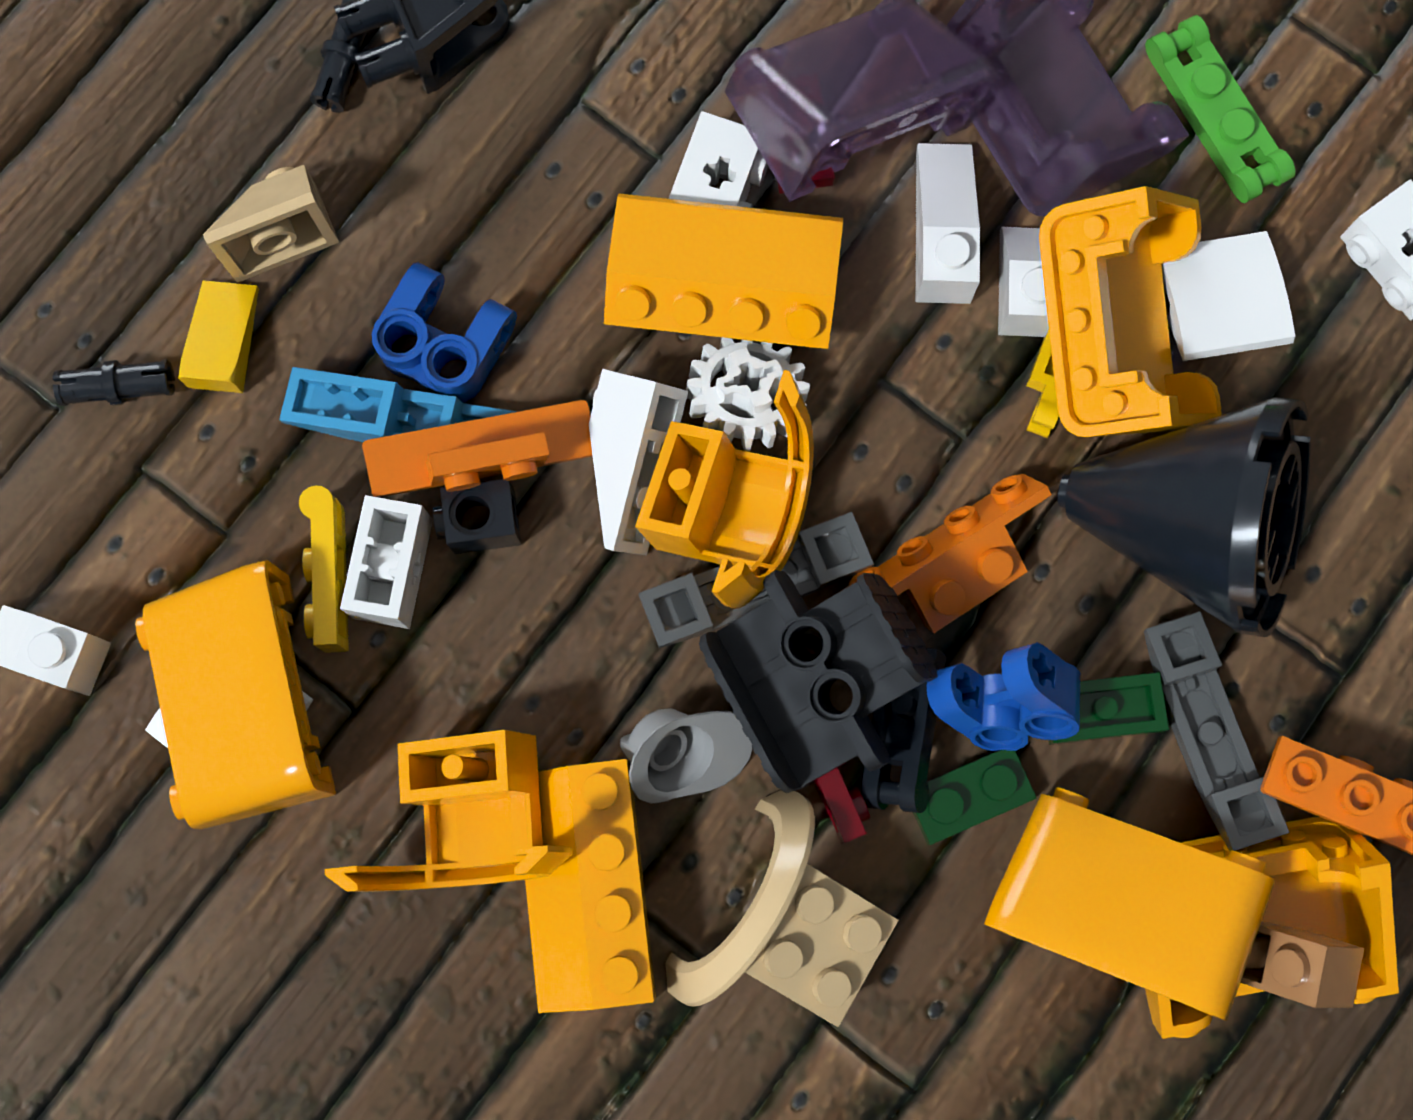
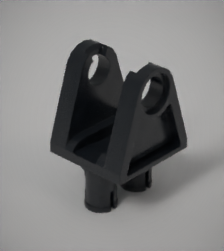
[334,0,510,94]

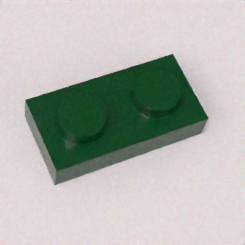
[1048,672,1169,745]
[913,750,1037,846]

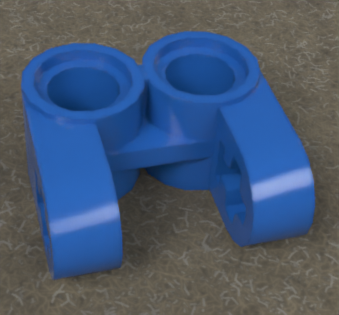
[372,262,517,403]
[926,642,1081,751]

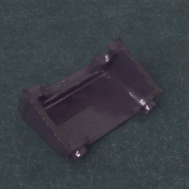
[725,0,1001,202]
[935,0,1189,216]

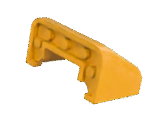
[1039,186,1222,437]
[135,560,336,829]
[984,787,1275,1021]
[1145,817,1399,1039]

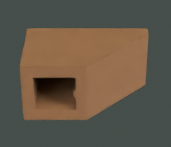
[1240,921,1364,1008]

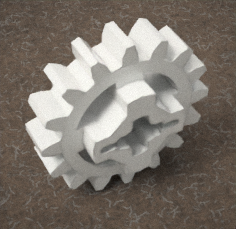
[686,337,810,451]

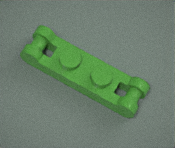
[1145,15,1296,203]

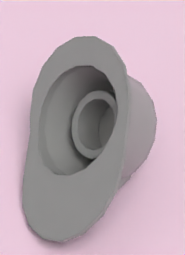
[620,708,753,804]

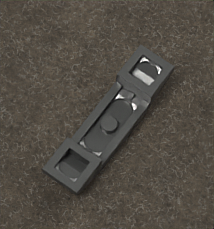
[638,512,874,648]
[1144,612,1290,851]

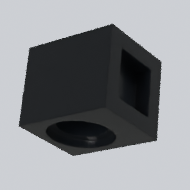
[433,479,522,554]

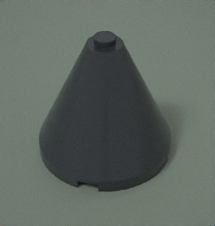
[1058,397,1311,637]

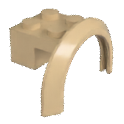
[665,790,899,1027]

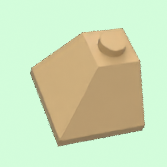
[203,165,339,283]

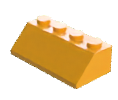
[604,193,843,349]
[525,759,656,1013]

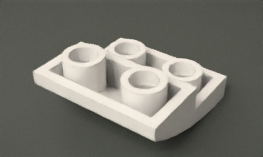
[1162,231,1295,361]

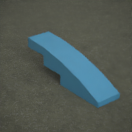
[279,367,516,442]

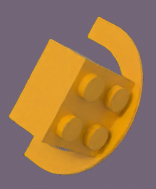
[635,370,814,609]
[325,730,573,892]

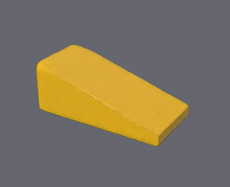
[178,280,259,393]

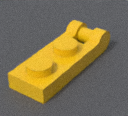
[299,485,349,653]

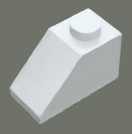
[998,227,1049,337]
[0,605,111,696]

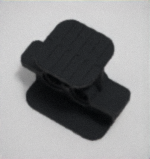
[699,570,938,793]

